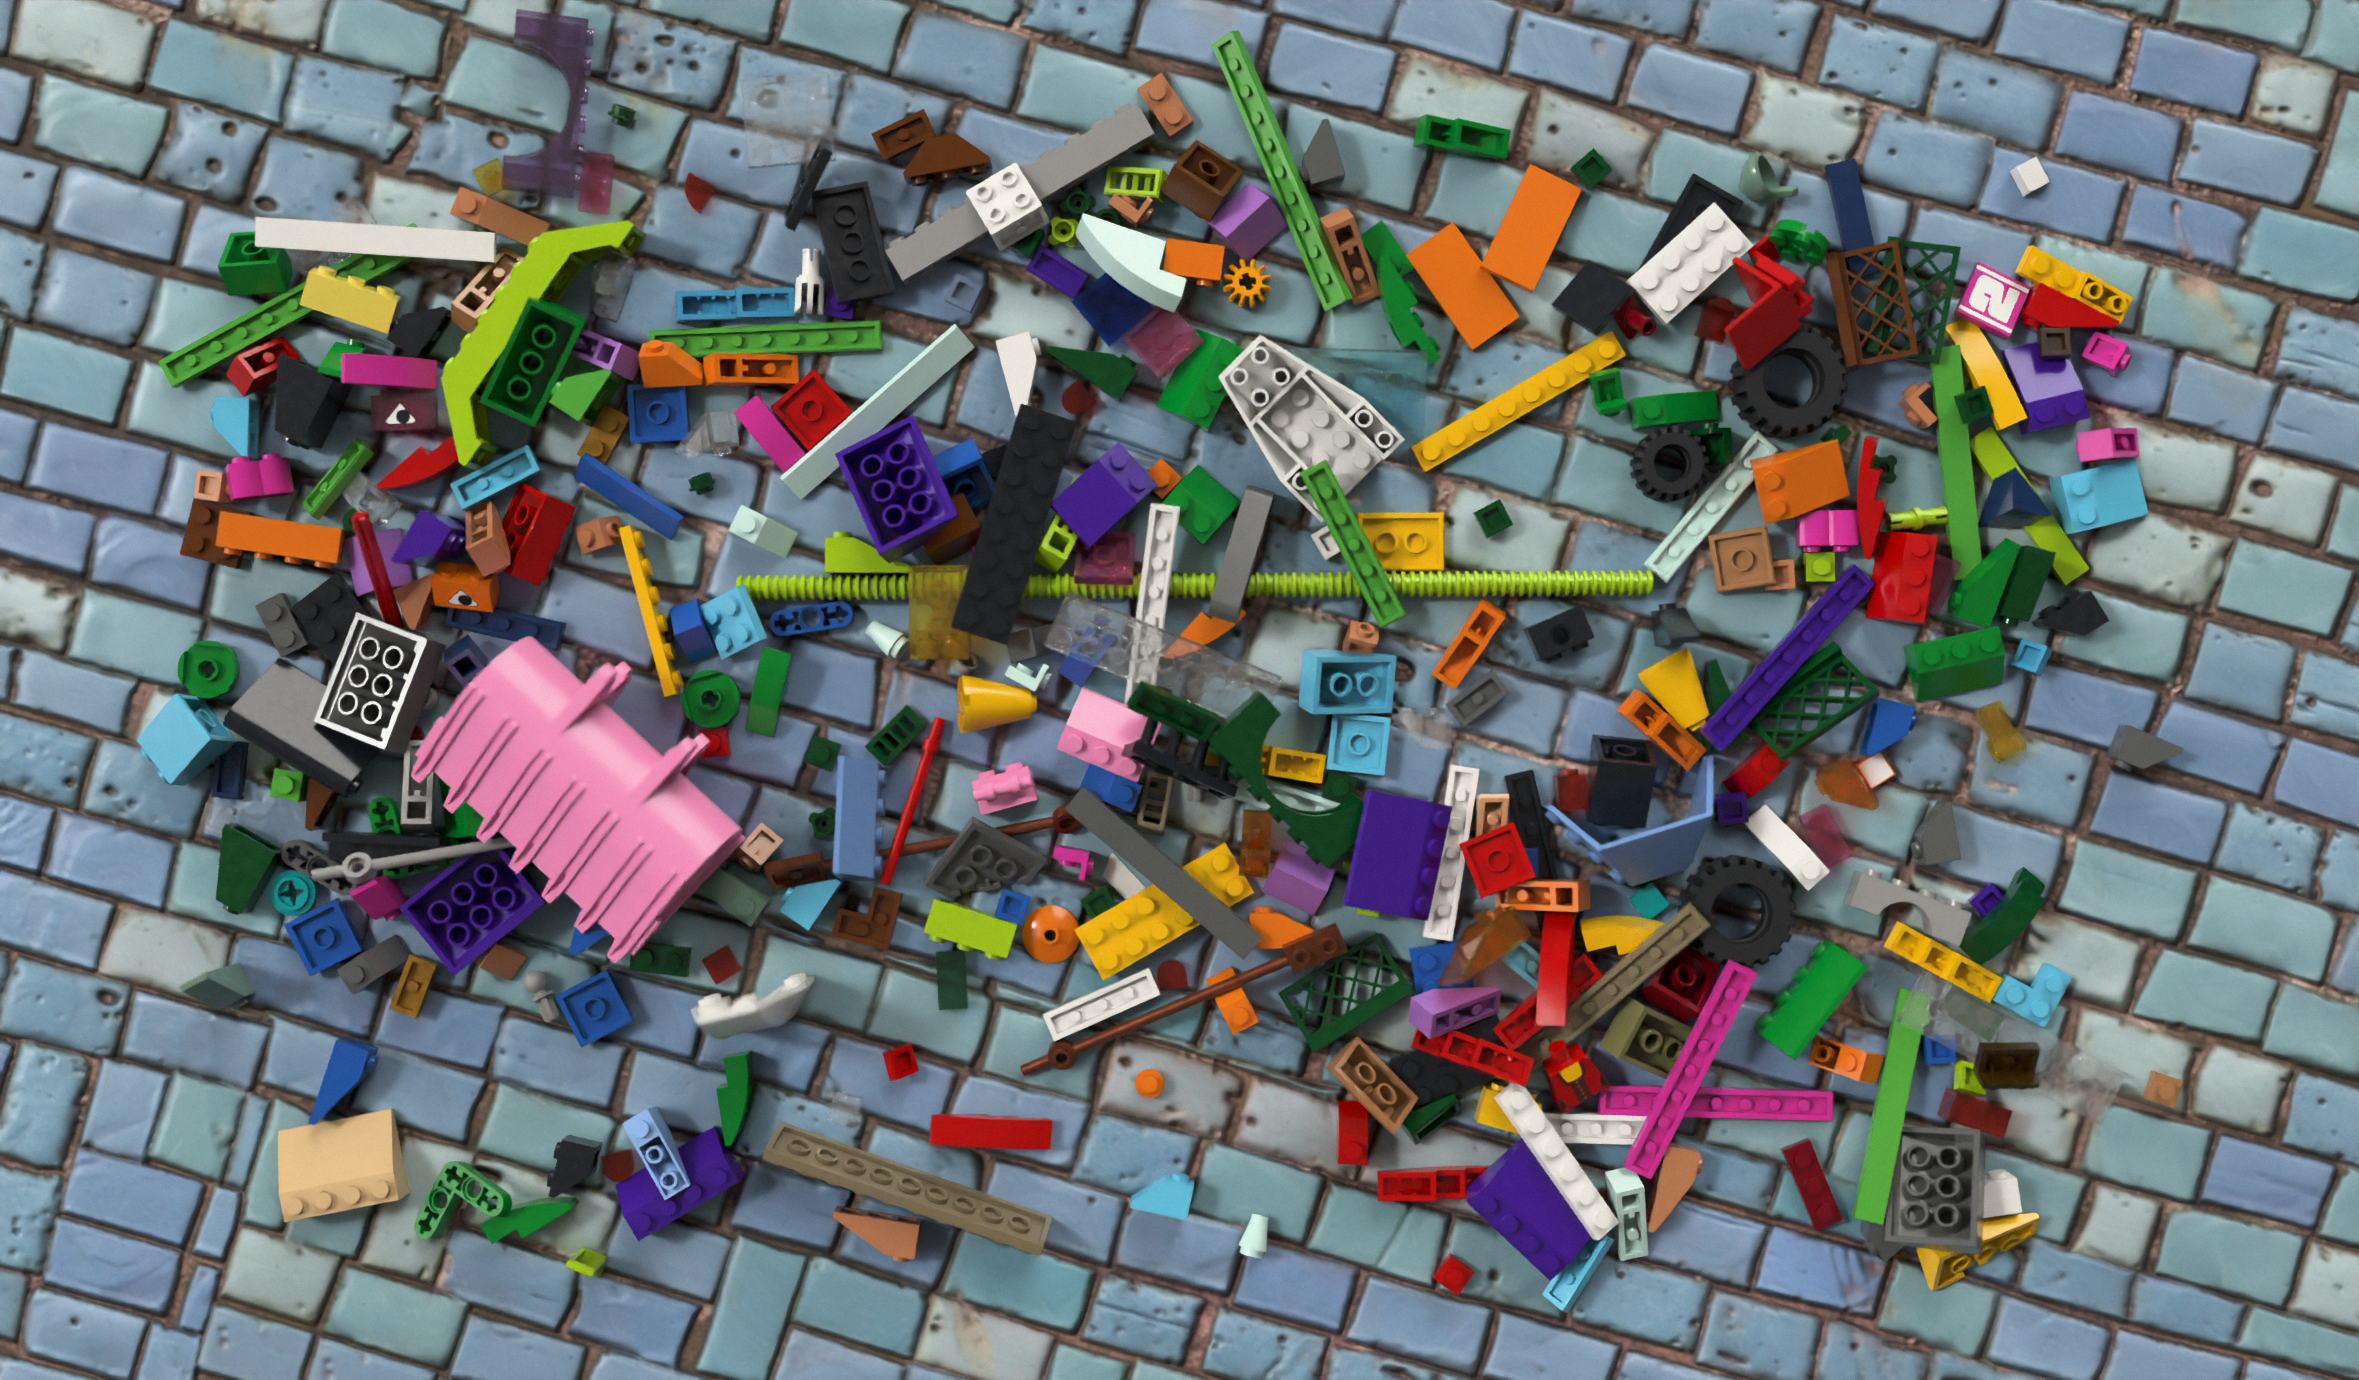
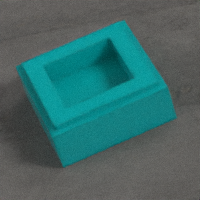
[1628,881,1670,919]

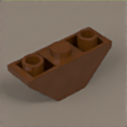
[903,133,992,186]

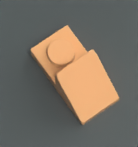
[1475,794,1509,837]

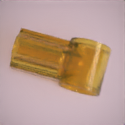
[1975,701,2027,763]

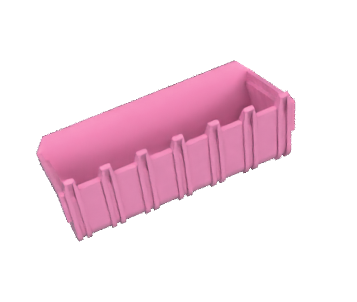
[411,636,746,963]

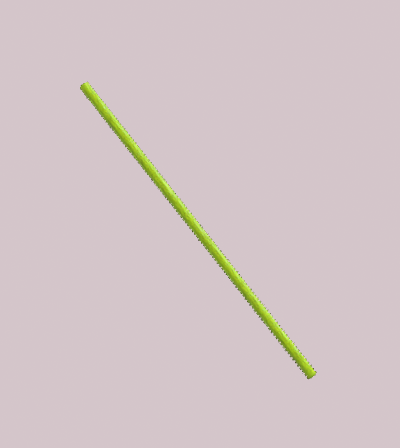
[736,570,1654,601]

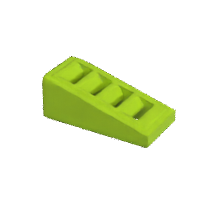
[1104,166,1168,203]
[565,1247,608,1278]

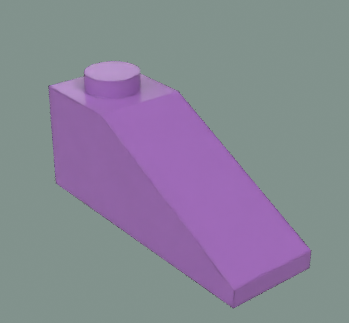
[570,328,640,381]
[1408,986,1501,1039]

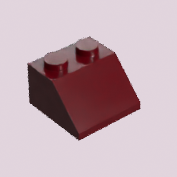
[1636,946,1720,1023]

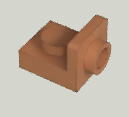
[1108,193,1155,228]
[193,469,241,505]
[736,822,784,873]

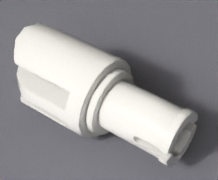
[794,249,825,315]

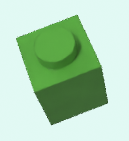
[269,767,308,802]

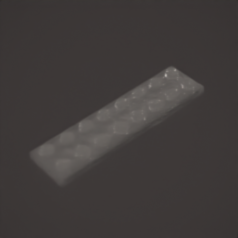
[1044,591,1283,718]
[1896,969,2127,1125]

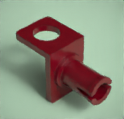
[1613,295,1656,340]

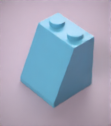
[136,693,236,786]

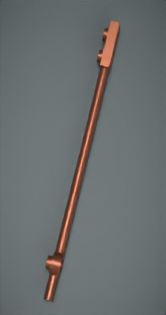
[764,805,1082,890]
[1020,923,1348,1076]

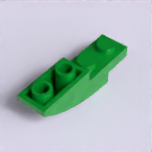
[1376,254,1441,366]

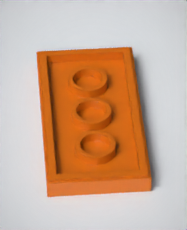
[1480,164,1582,293]
[1406,222,1520,351]

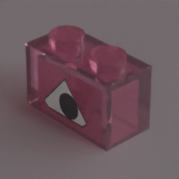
[370,389,439,434]

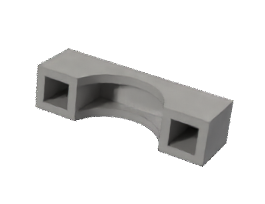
[1843,868,1972,946]

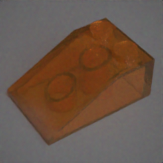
[1438,905,1532,986]

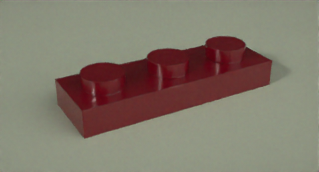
[1781,1138,1843,1231]

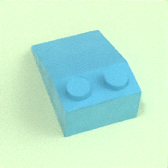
[2049,458,2149,534]
[1298,649,1397,714]

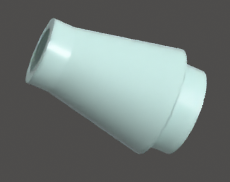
[865,620,910,660]
[1239,1213,1269,1259]

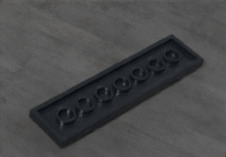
[950,403,1077,645]

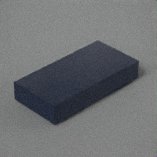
[211,741,249,800]

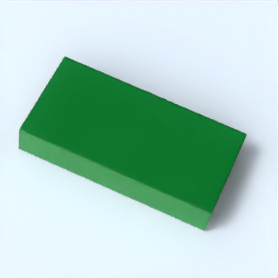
[1360,220,1414,278]

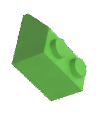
[549,369,624,427]

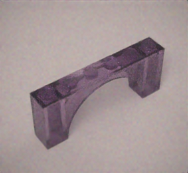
[501,9,594,199]

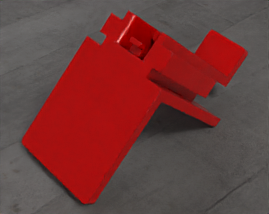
[1725,236,1815,371]

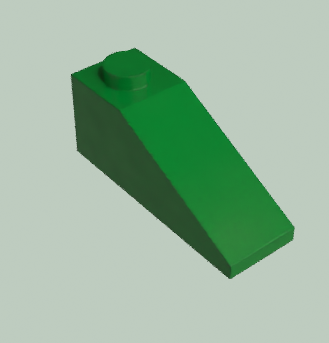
[1628,390,1719,430]
[1948,538,2021,628]

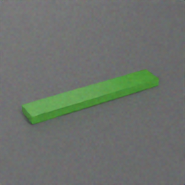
[1300,459,1406,628]

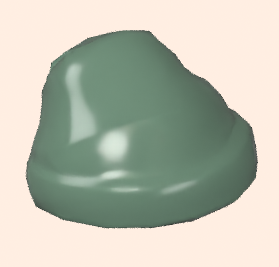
[1739,152,1798,202]

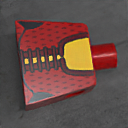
[1542,1040,1611,1114]

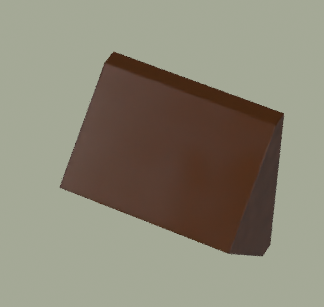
[923,491,981,567]

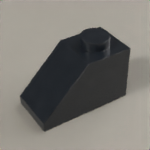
[387,307,451,359]

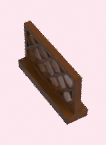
[1825,240,1919,372]

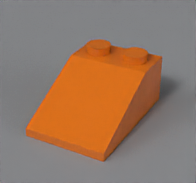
[1750,439,1850,524]

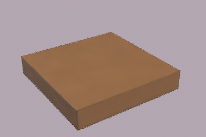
[1708,526,1777,593]

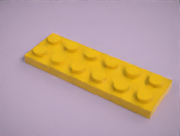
[1074,842,1254,981]

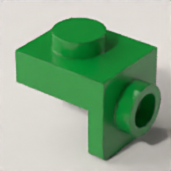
[1589,367,1628,416]

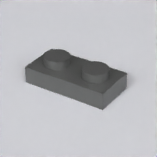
[255,593,311,658]
[1445,670,1510,727]

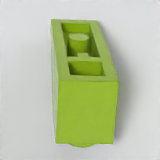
[1033,477,1077,573]
[825,532,916,574]

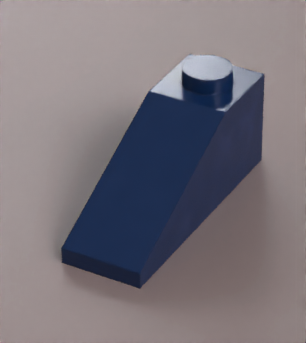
[444,635,490,688]

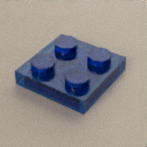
[1072,273,1153,347]

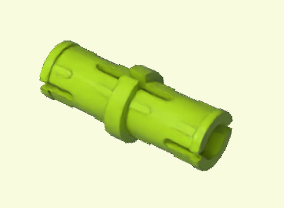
[1885,506,1948,532]

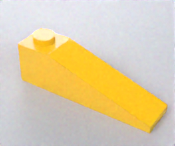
[1916,1213,2040,1292]

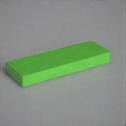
[302,437,374,521]

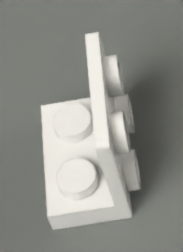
[966,163,1050,251]

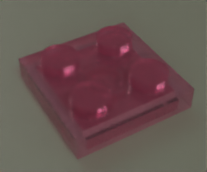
[1122,306,1204,381]
[1074,533,1136,585]

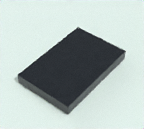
[784,137,833,231]

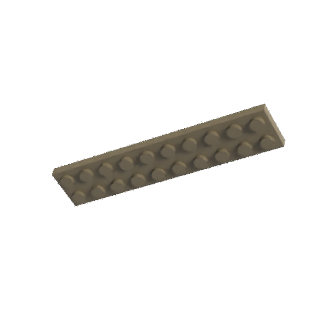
[762,1121,1052,1256]

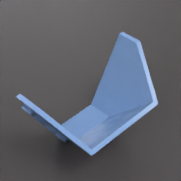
[1543,754,1716,886]

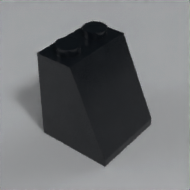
[275,353,353,450]
[1584,734,1657,829]

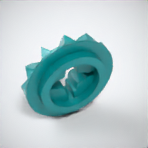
[269,870,318,916]

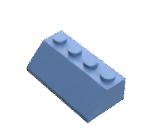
[833,756,887,882]

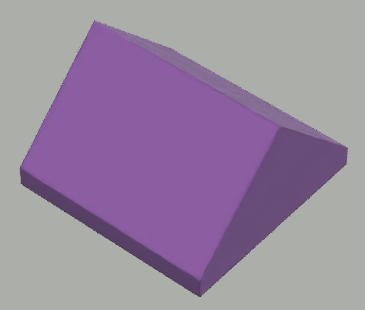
[1206,182,1288,264]
[344,528,414,597]
[1261,839,1338,916]

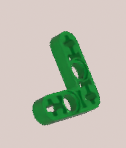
[368,797,466,879]
[414,1161,512,1239]

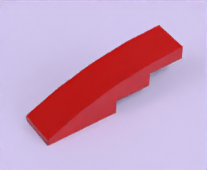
[1857,436,1888,560]
[1536,911,1575,1026]
[1493,951,1603,1051]
[1410,1028,1535,1087]
[929,1114,1052,1149]
[1377,1165,1491,1201]

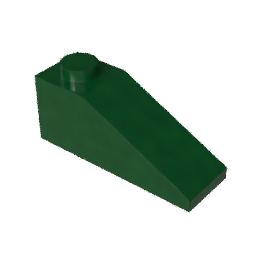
[1046,346,1139,403]
[1700,659,1750,754]

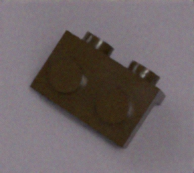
[1973,1042,2041,1090]

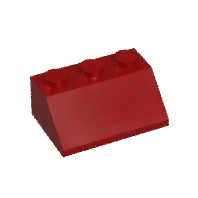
[502,482,576,587]
[1866,532,1939,626]

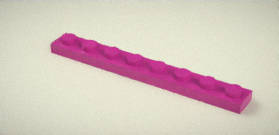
[1623,959,1757,1179]
[1598,1084,1833,1121]

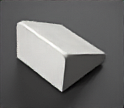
[2010,157,2050,196]

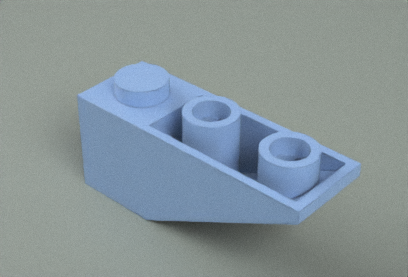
[622,1107,691,1200]

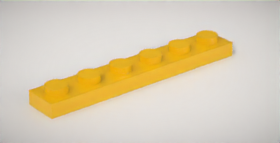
[619,525,683,697]

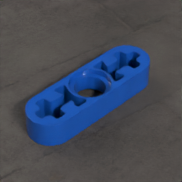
[769,601,855,636]

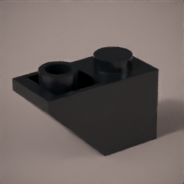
[2032,589,2110,636]
[547,1135,602,1198]

